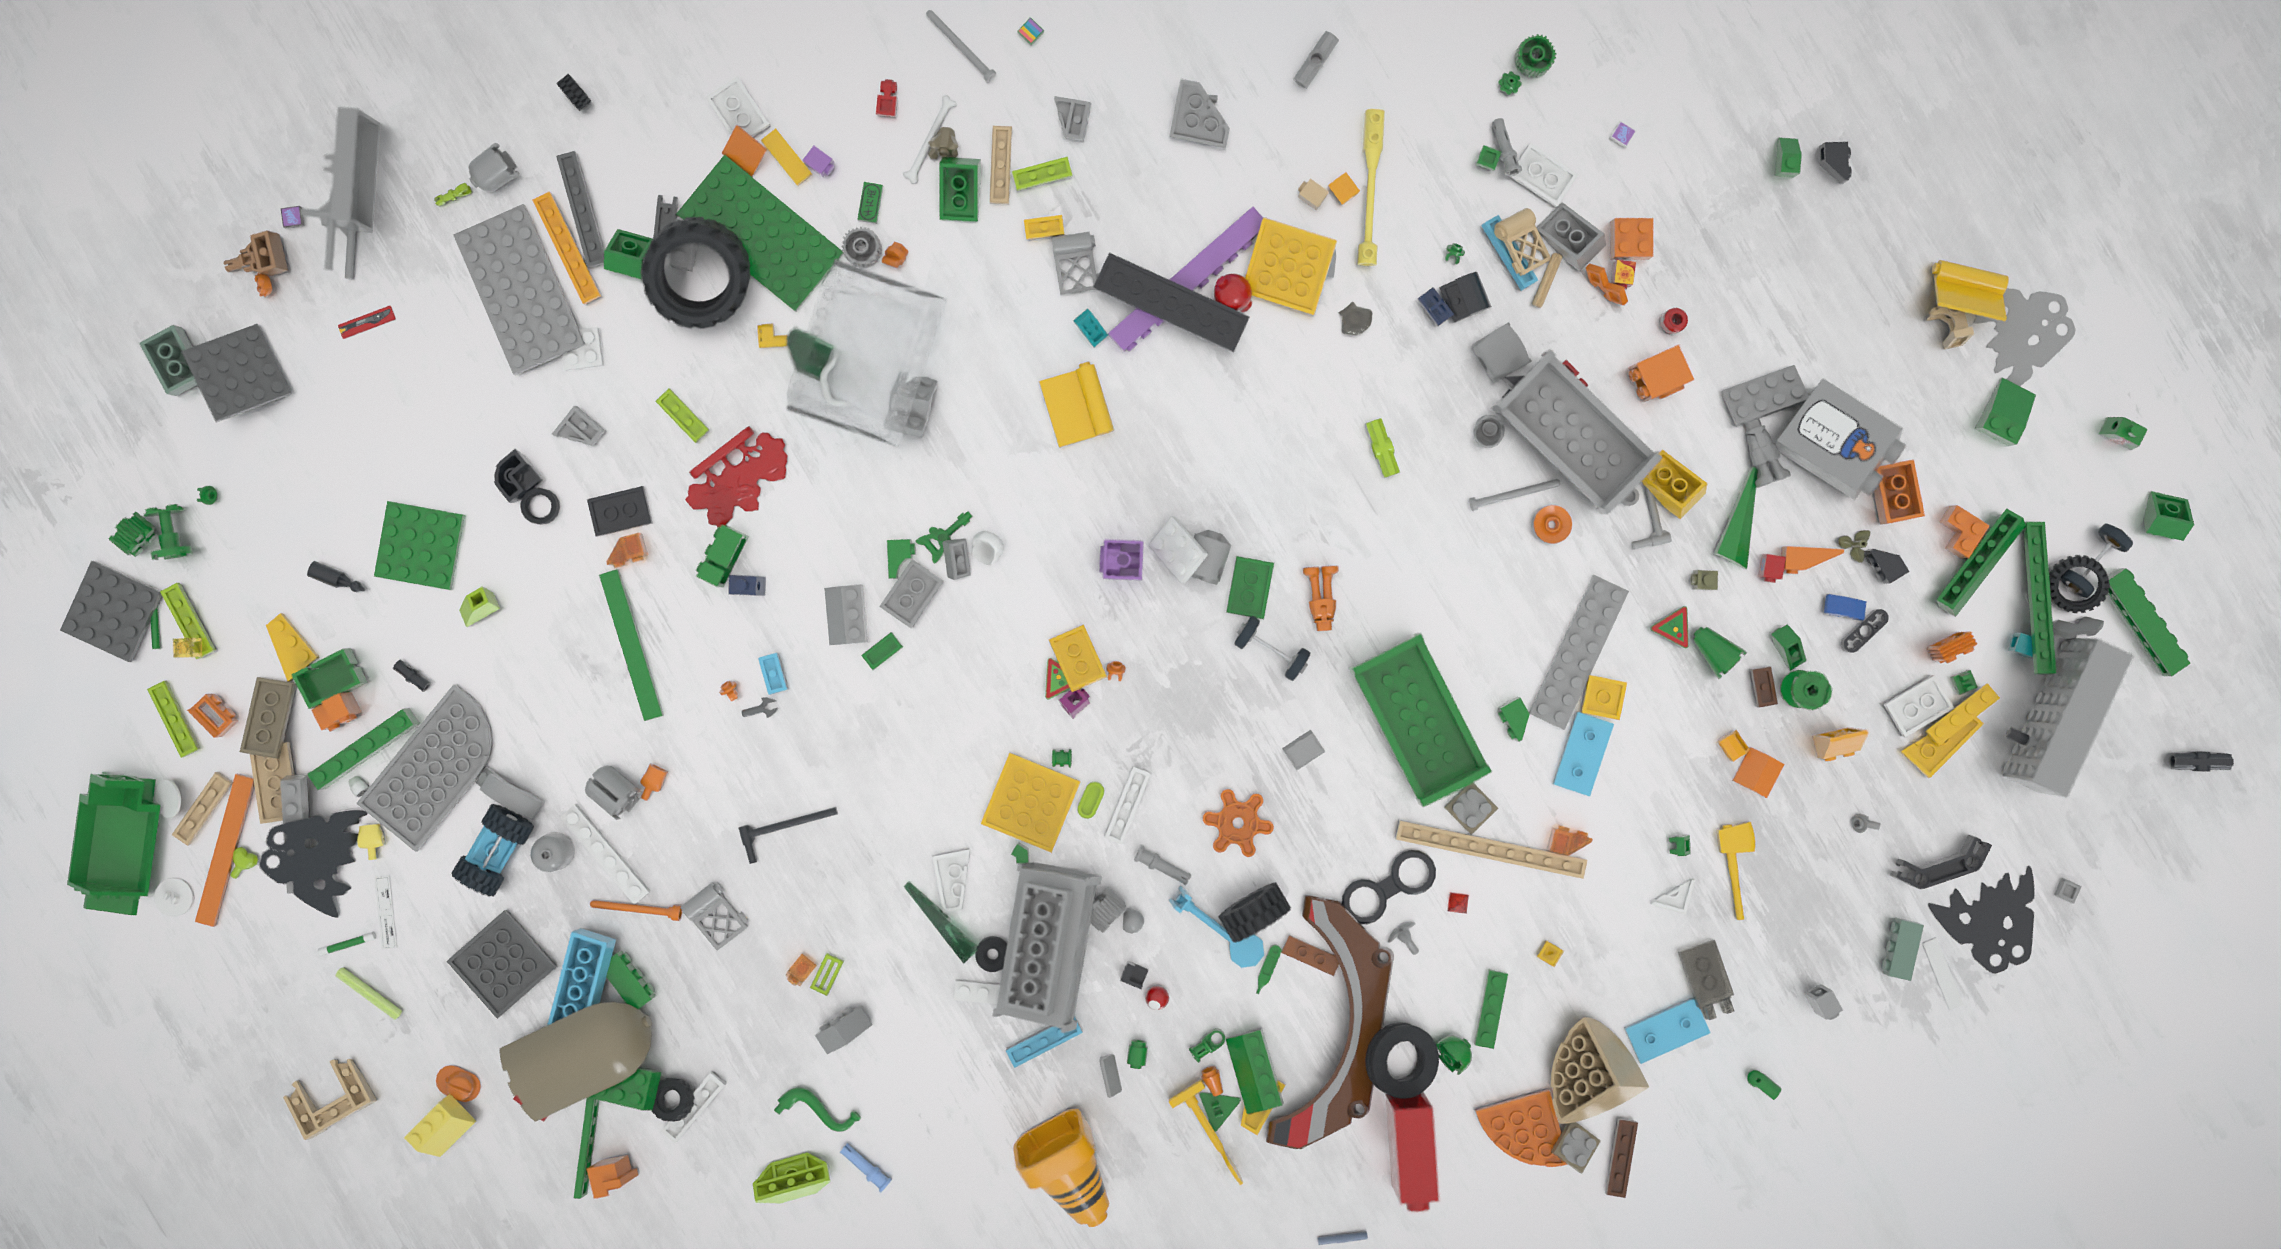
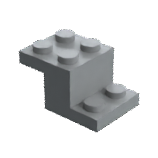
[884,372,938,437]

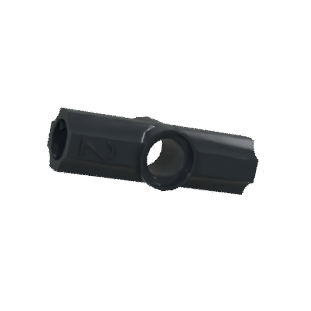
[2169,751,2234,772]

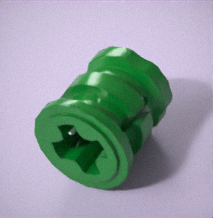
[1052,749,1072,768]

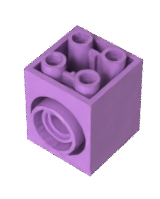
[1099,539,1143,581]

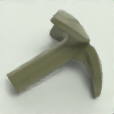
[1838,530,1871,563]

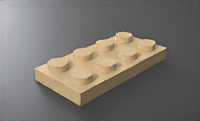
[250,742,294,824]

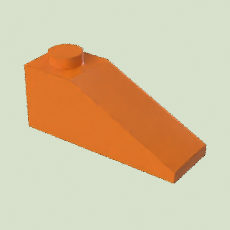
[1781,546,1844,574]

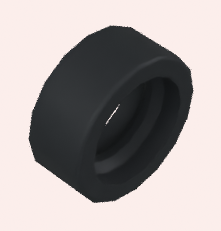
[520,488,560,525]

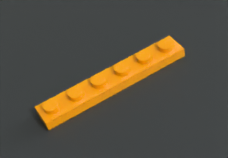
[532,191,601,305]

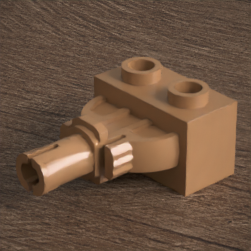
[224,230,288,276]

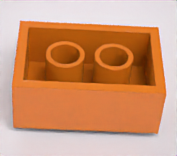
[1874,459,1925,525]

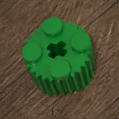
[1514,34,1557,78]
[108,511,157,557]

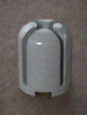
[585,765,642,820]

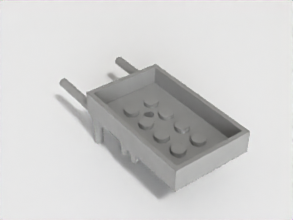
[301,107,380,279]

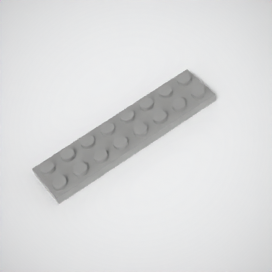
[1529,575,1629,730]

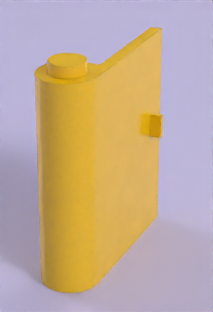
[1932,260,2009,321]
[1039,362,1114,447]

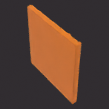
[722,125,767,177]

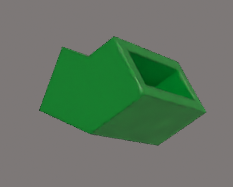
[1011,842,1030,864]

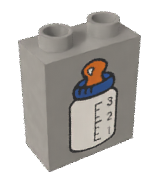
[1776,378,1907,500]

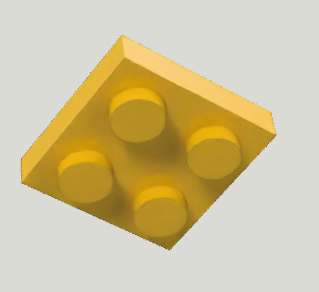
[1581,675,1627,720]

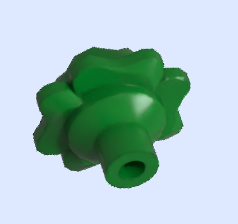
[1498,71,1522,95]

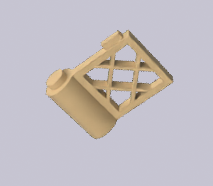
[1494,208,1551,276]

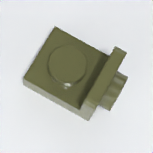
[1690,570,1718,590]

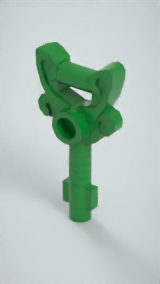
[915,511,973,564]

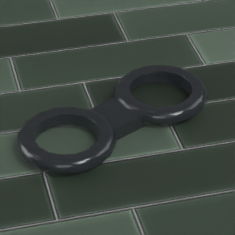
[1342,850,1436,925]

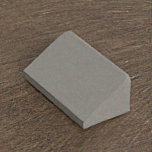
[943,538,971,580]
[1100,1054,1122,1098]

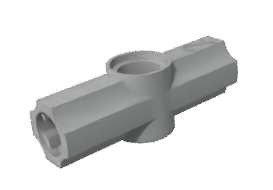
[1293,31,1339,89]

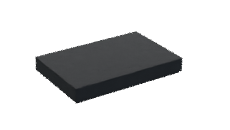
[587,486,653,537]

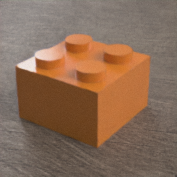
[1610,218,1653,260]

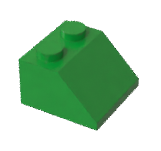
[604,229,653,279]
[2143,491,2194,541]

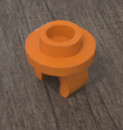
[1106,661,1126,681]
[719,681,738,701]

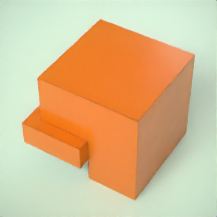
[587,1155,638,1199]

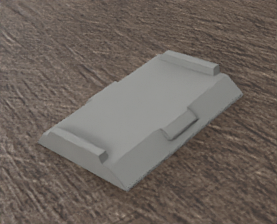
[1282,729,1325,770]

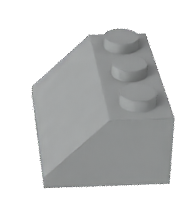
[824,585,868,645]

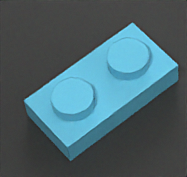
[758,653,788,695]

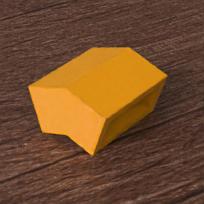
[1328,172,1360,205]
[1717,730,1750,762]

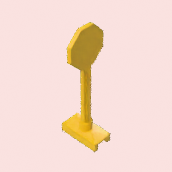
[1168,1079,1243,1185]

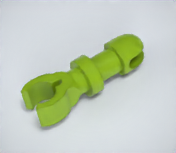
[434,183,472,206]

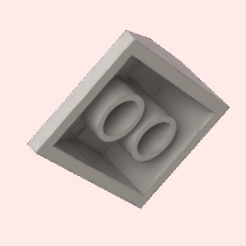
[1536,202,1607,271]

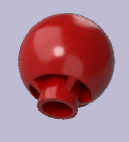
[1214,273,1252,312]

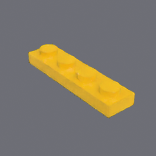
[1925,683,2000,746]

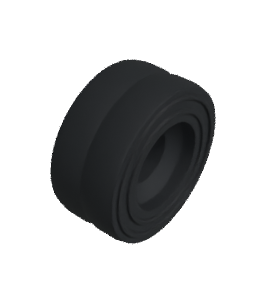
[975,936,1007,972]

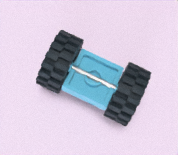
[451,804,534,897]

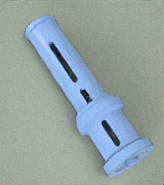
[839,1143,892,1193]

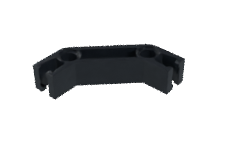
[1890,835,1992,889]

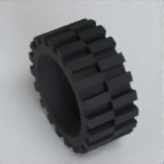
[1219,882,1291,943]

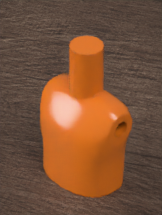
[640,763,668,801]

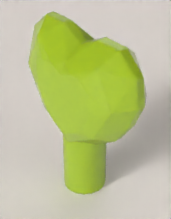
[230,847,258,879]

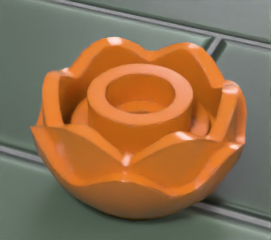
[254,273,272,297]

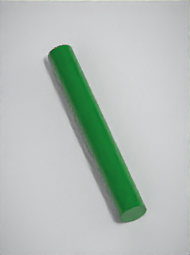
[151,605,160,649]

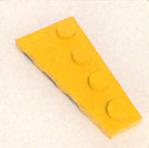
[1900,717,1984,779]

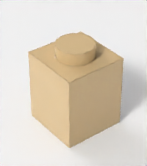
[1298,178,1329,211]

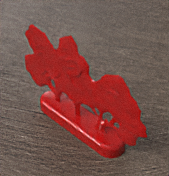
[685,426,788,527]

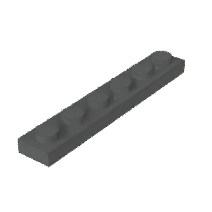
[556,151,604,268]

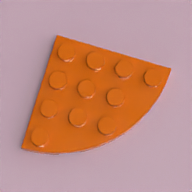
[1475,1089,1568,1167]

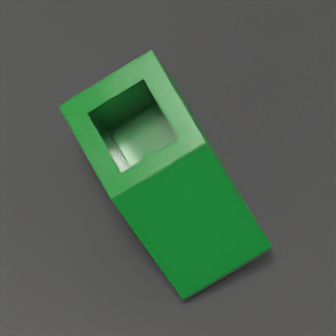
[1497,697,1530,742]

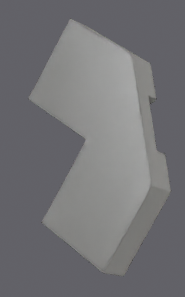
[2053,616,2104,639]

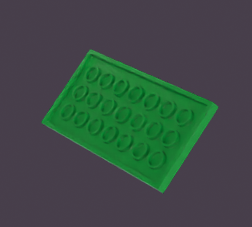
[676,155,844,312]

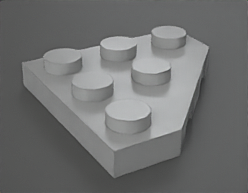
[1169,78,1230,148]

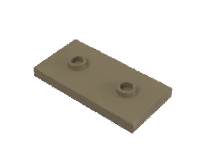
[239,677,296,759]

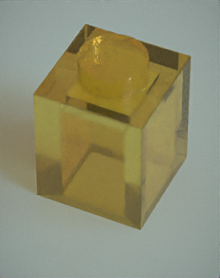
[173,638,202,658]

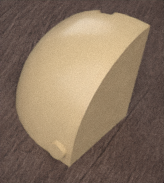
[1551,1017,1649,1124]

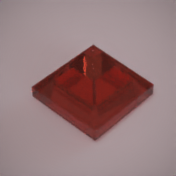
[1447,892,1469,914]

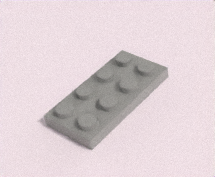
[1721,365,1809,427]

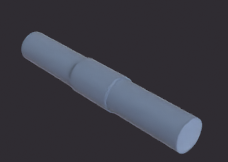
[1318,1232,1368,1245]

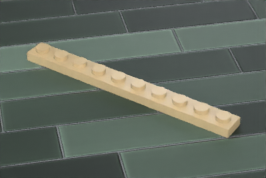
[1395,820,1588,879]

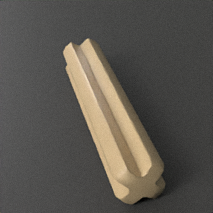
[1532,253,1563,308]

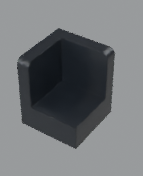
[1120,961,1148,989]

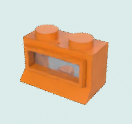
[187,693,239,738]

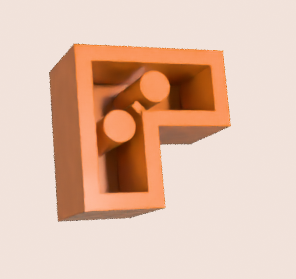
[1939,505,1989,559]
[311,692,362,732]

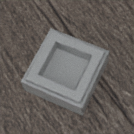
[2054,878,2082,904]

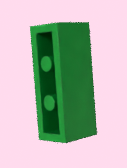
[606,950,656,1009]

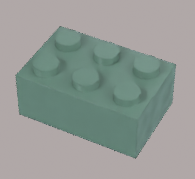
[139,325,197,396]

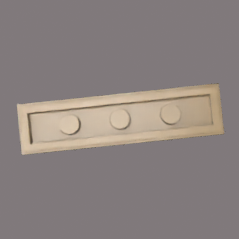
[990,126,1012,204]
[172,772,233,846]

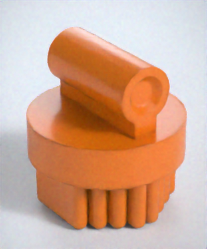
[882,242,909,268]

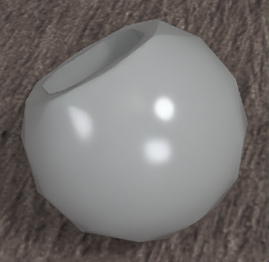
[1123,909,1144,934]

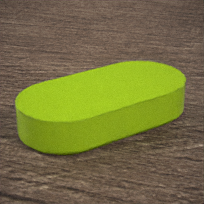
[1077,782,1104,819]

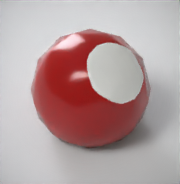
[1145,986,1169,1010]

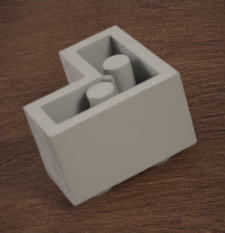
[815,1006,872,1054]

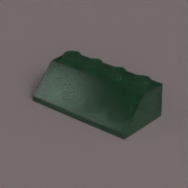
[786,327,834,381]

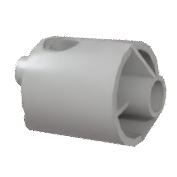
[1191,530,1231,585]

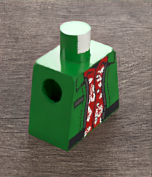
[2099,417,2148,450]

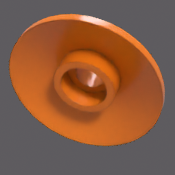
[1534,505,1572,544]

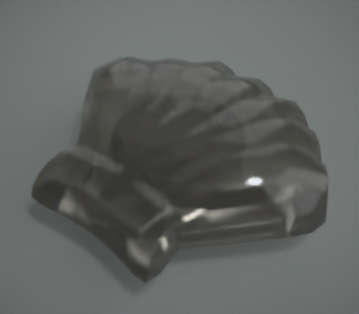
[1338,301,1373,336]

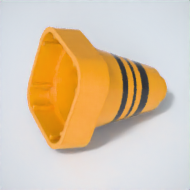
[1013,1109,1109,1227]

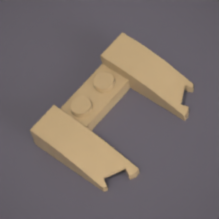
[283,1059,377,1140]

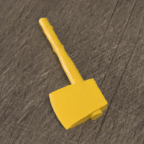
[1716,822,1755,920]

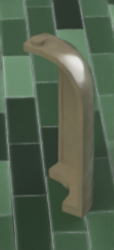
[499,1002,652,1122]

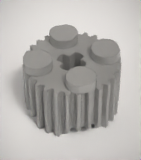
[842,227,882,268]
[1090,887,1126,933]

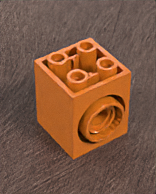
[1628,345,1695,402]

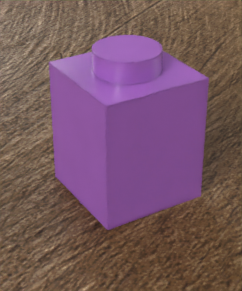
[802,145,835,178]

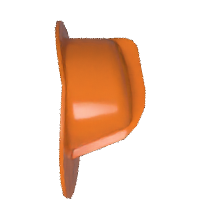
[436,1065,481,1102]

